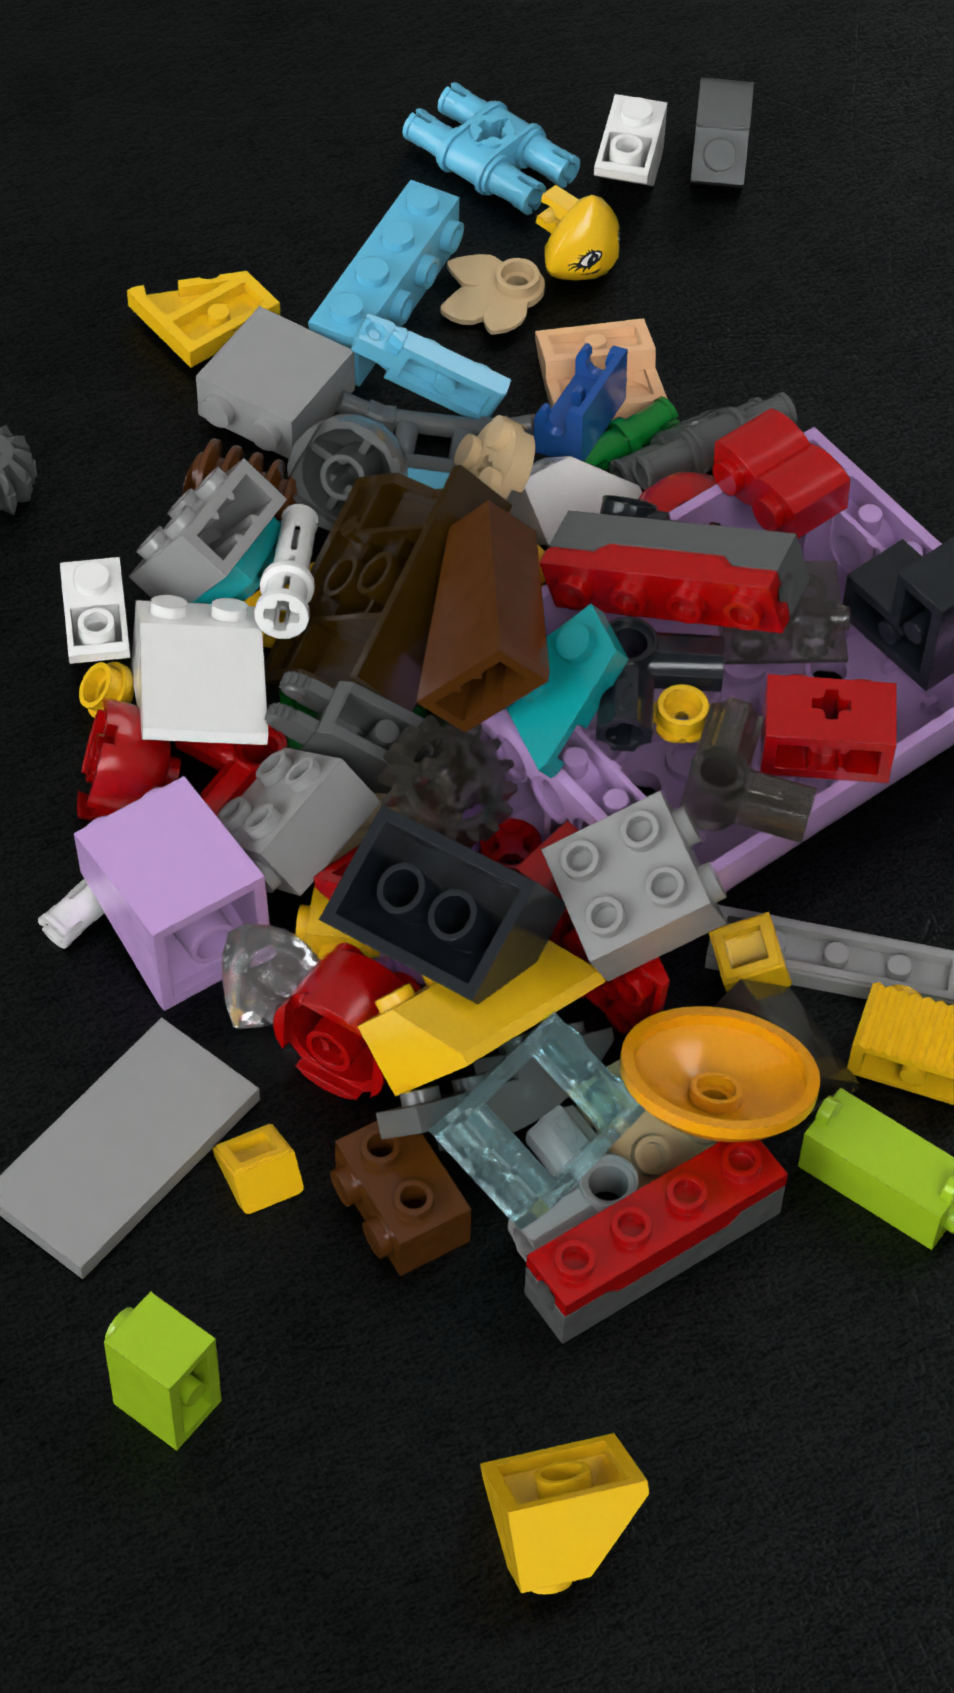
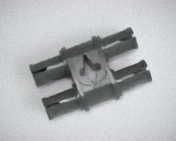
[609,392,797,490]

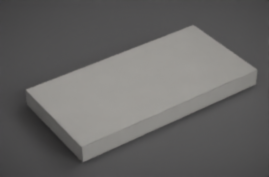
[0,1017,260,1279]

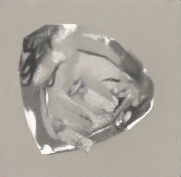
[222,923,320,1029]

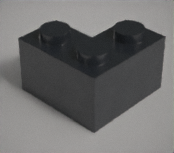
[841,536,954,691]

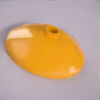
[619,1006,820,1142]

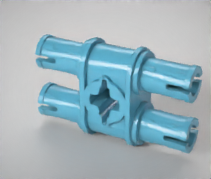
[402,82,580,215]

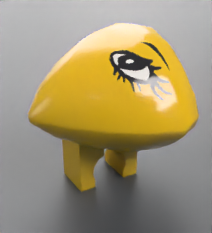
[536,185,620,280]

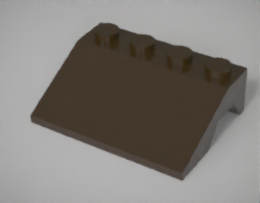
[264,465,512,712]

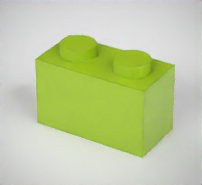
[104,1291,222,1451]

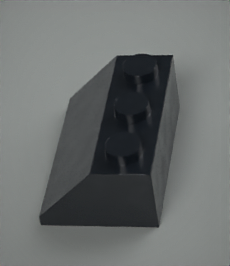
[319,805,566,1004]

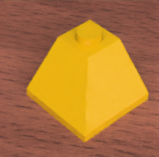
[480,1433,649,1594]

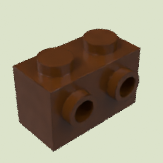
[330,1121,471,1276]

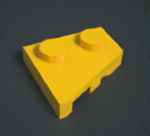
[127,271,280,368]

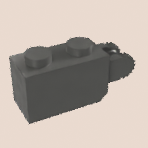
[264,670,454,803]

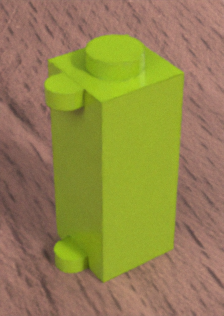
[798,1088,954,1250]

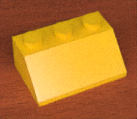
[357,940,606,1097]

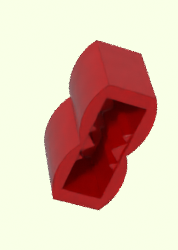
[712,408,851,539]

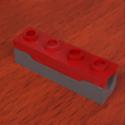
[539,511,810,634]
[524,1140,788,1344]

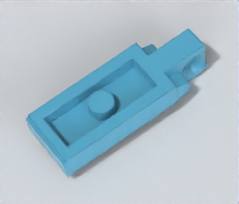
[351,313,511,418]

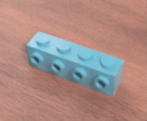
[308,180,464,387]

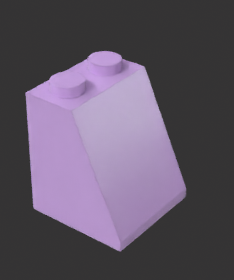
[74,776,272,1011]

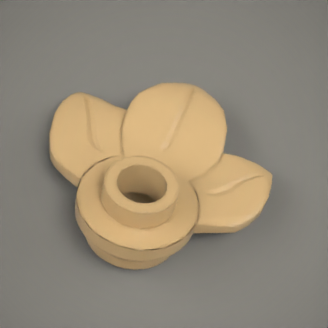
[440,254,545,335]

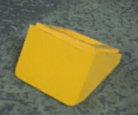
[709,912,792,1003]
[212,1124,304,1214]

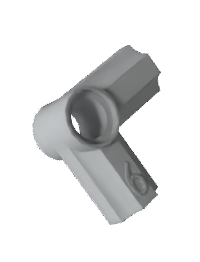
[508,1105,639,1261]

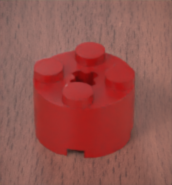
[273,943,421,1100]

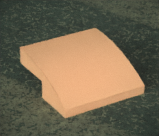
[535,318,667,420]

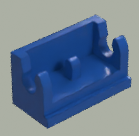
[533,343,628,462]

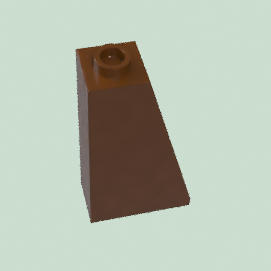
[416,500,550,733]

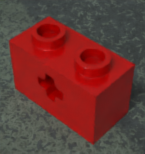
[760,674,897,783]

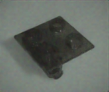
[718,561,850,665]

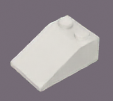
[131,595,268,745]

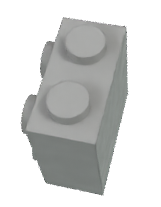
[196,306,355,459]
[129,458,287,603]
[217,747,381,896]
[541,791,727,981]

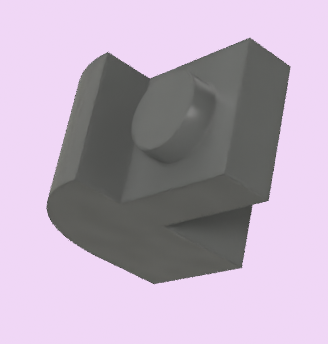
[690,77,754,188]

